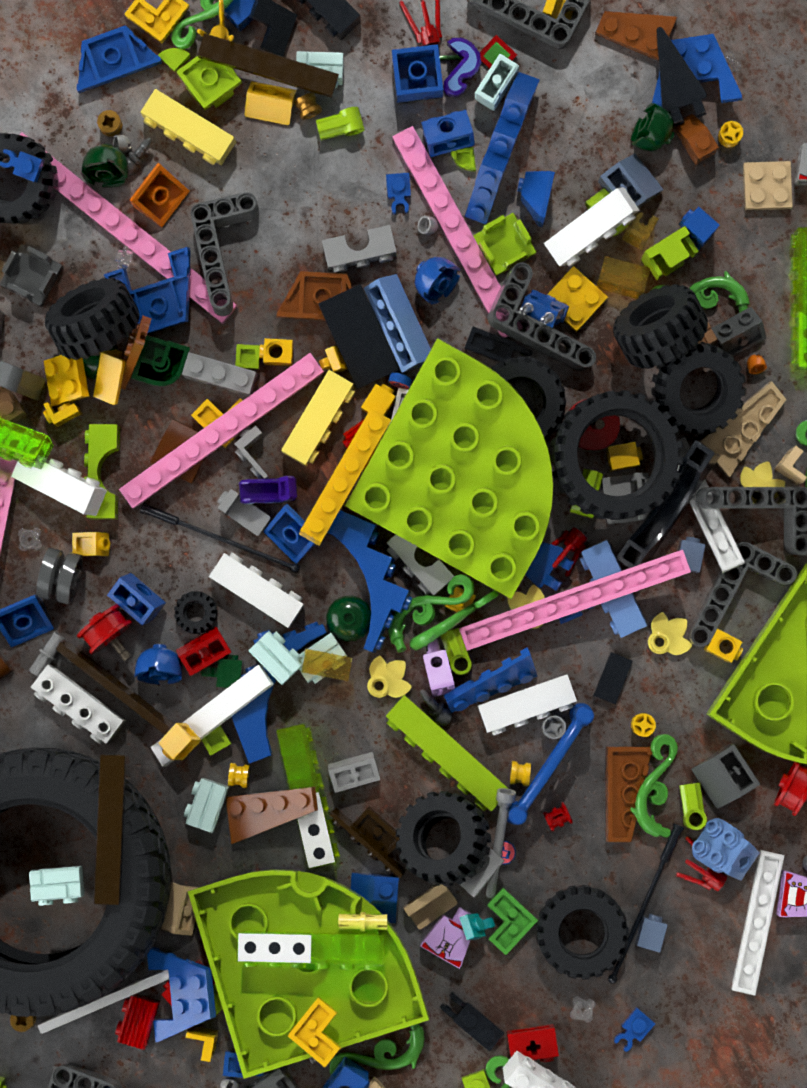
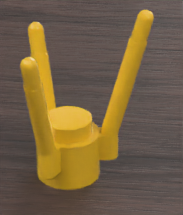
[197,0,234,41]

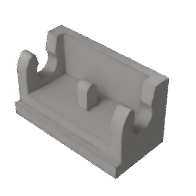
[328,752,380,793]

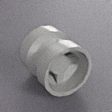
[541,715,566,739]

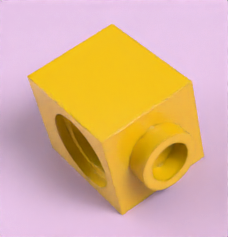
[259,338,294,366]
[361,384,396,416]
[606,442,643,472]
[704,629,743,663]
[158,723,201,760]

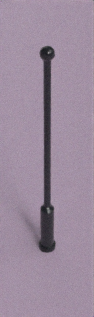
[140,502,300,573]
[608,823,684,984]

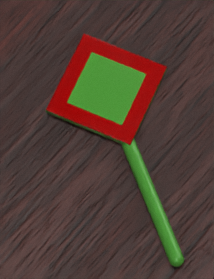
[439,35,517,69]

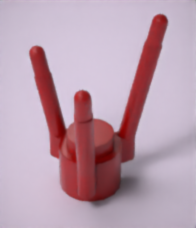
[399,0,442,46]
[551,527,587,577]
[676,836,727,891]

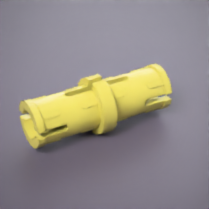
[338,912,388,932]

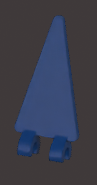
[525,542,574,591]

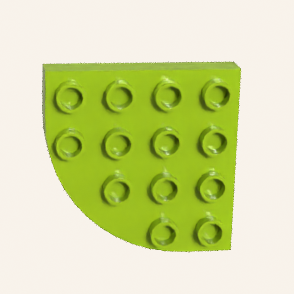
[345,338,553,599]
[706,562,807,764]
[188,869,430,1079]

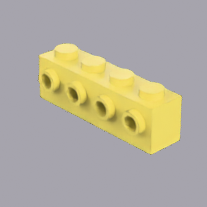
[141,89,236,166]
[281,370,355,467]

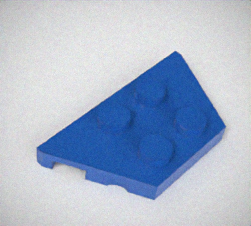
[76,25,162,93]

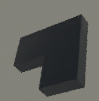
[249,0,298,57]

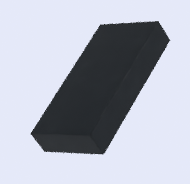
[593,652,633,704]

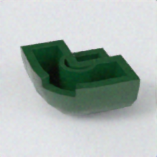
[131,335,190,387]

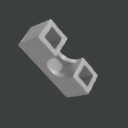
[322,225,397,273]
[182,352,258,397]
[386,535,454,596]

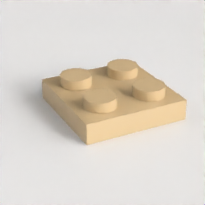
[743,161,792,210]

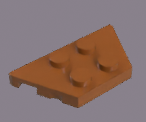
[276,271,352,320]
[121,316,152,390]

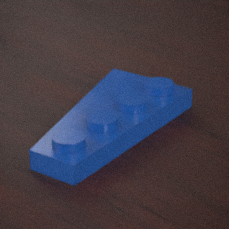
[444,647,538,713]

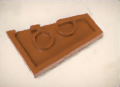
[595,11,677,61]

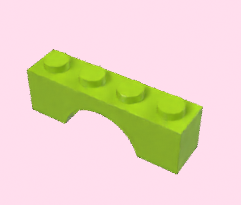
[84,424,120,520]

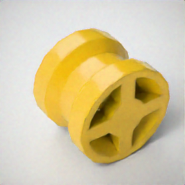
[718,121,743,148]
[631,713,656,737]
[510,761,531,786]
[228,763,250,788]

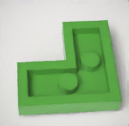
[487,887,538,955]

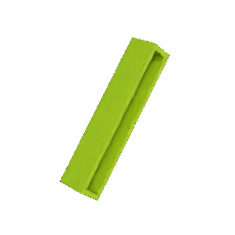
[386,695,509,812]

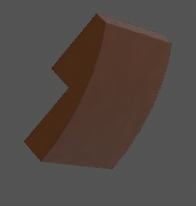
[150,419,207,484]

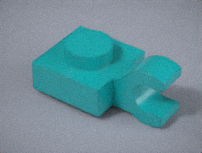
[459,913,496,940]

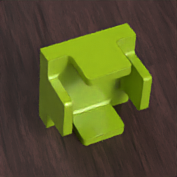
[176,56,242,110]
[473,213,536,277]
[641,226,699,280]

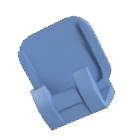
[692,818,759,881]

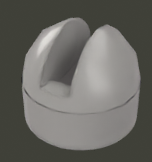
[113,135,131,153]
[418,215,438,235]
[220,1077,239,1088]

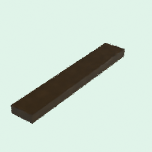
[197,33,339,98]
[56,641,175,735]
[94,754,126,905]

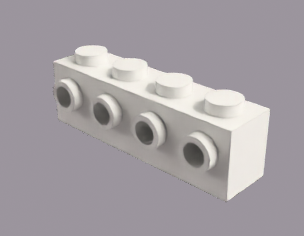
[544,187,640,267]
[11,459,107,516]
[209,552,304,628]
[31,665,126,744]
[478,674,577,735]
[503,1051,576,1088]

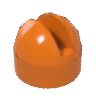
[747,355,767,375]

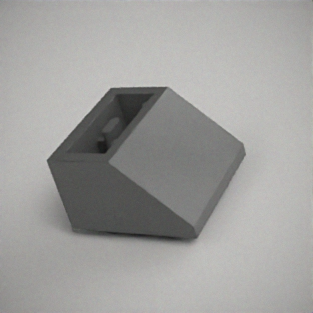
[691,743,760,809]

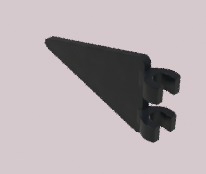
[657,27,707,126]

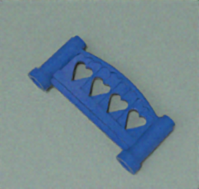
[507,703,594,825]

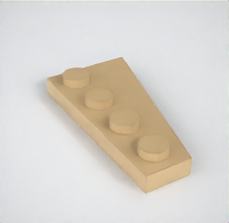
[699,381,786,477]

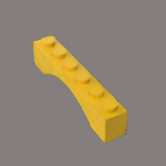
[299,409,391,546]

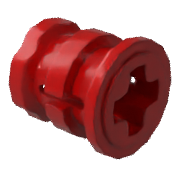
[543,802,573,832]

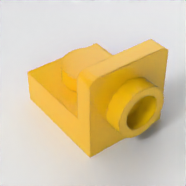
[43,402,82,427]
[72,532,110,556]

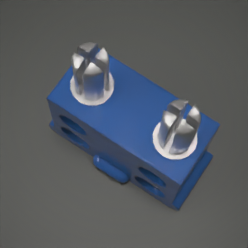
[519,290,569,328]

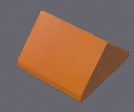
[130,163,190,227]

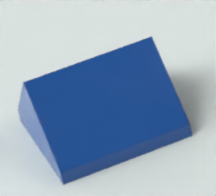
[263,504,316,564]
[0,595,54,647]

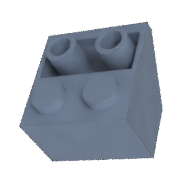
[598,154,664,209]

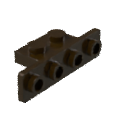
[330,806,406,878]

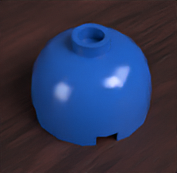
[414,257,460,305]
[135,644,182,685]

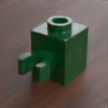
[201,655,244,688]

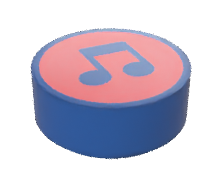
[388,373,412,390]
[492,840,516,865]

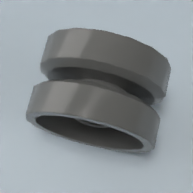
[36,547,83,605]

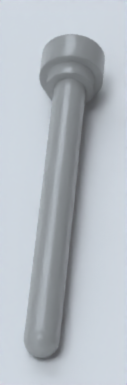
[486,788,516,899]

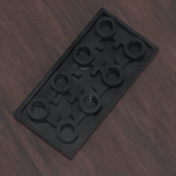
[318,284,400,389]

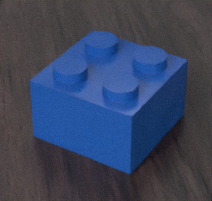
[392,44,443,103]

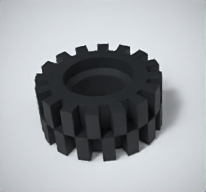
[174,591,218,634]

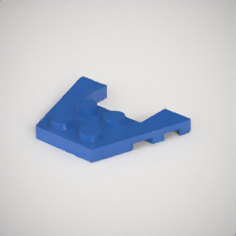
[652,34,743,107]
[104,247,191,335]
[147,947,216,1042]

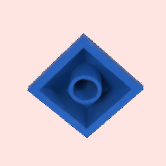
[517,171,555,227]
[351,872,399,923]

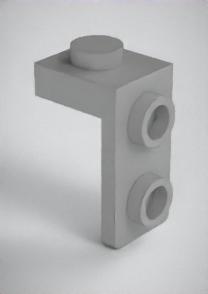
[234,426,269,479]
[217,489,271,536]

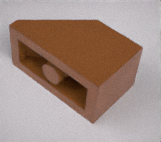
[673,114,719,165]

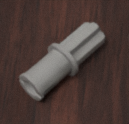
[29,632,66,677]

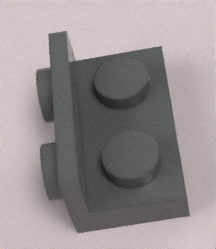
[711,307,767,357]

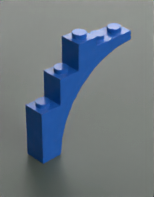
[465,72,540,224]
[327,510,413,653]
[232,622,327,764]

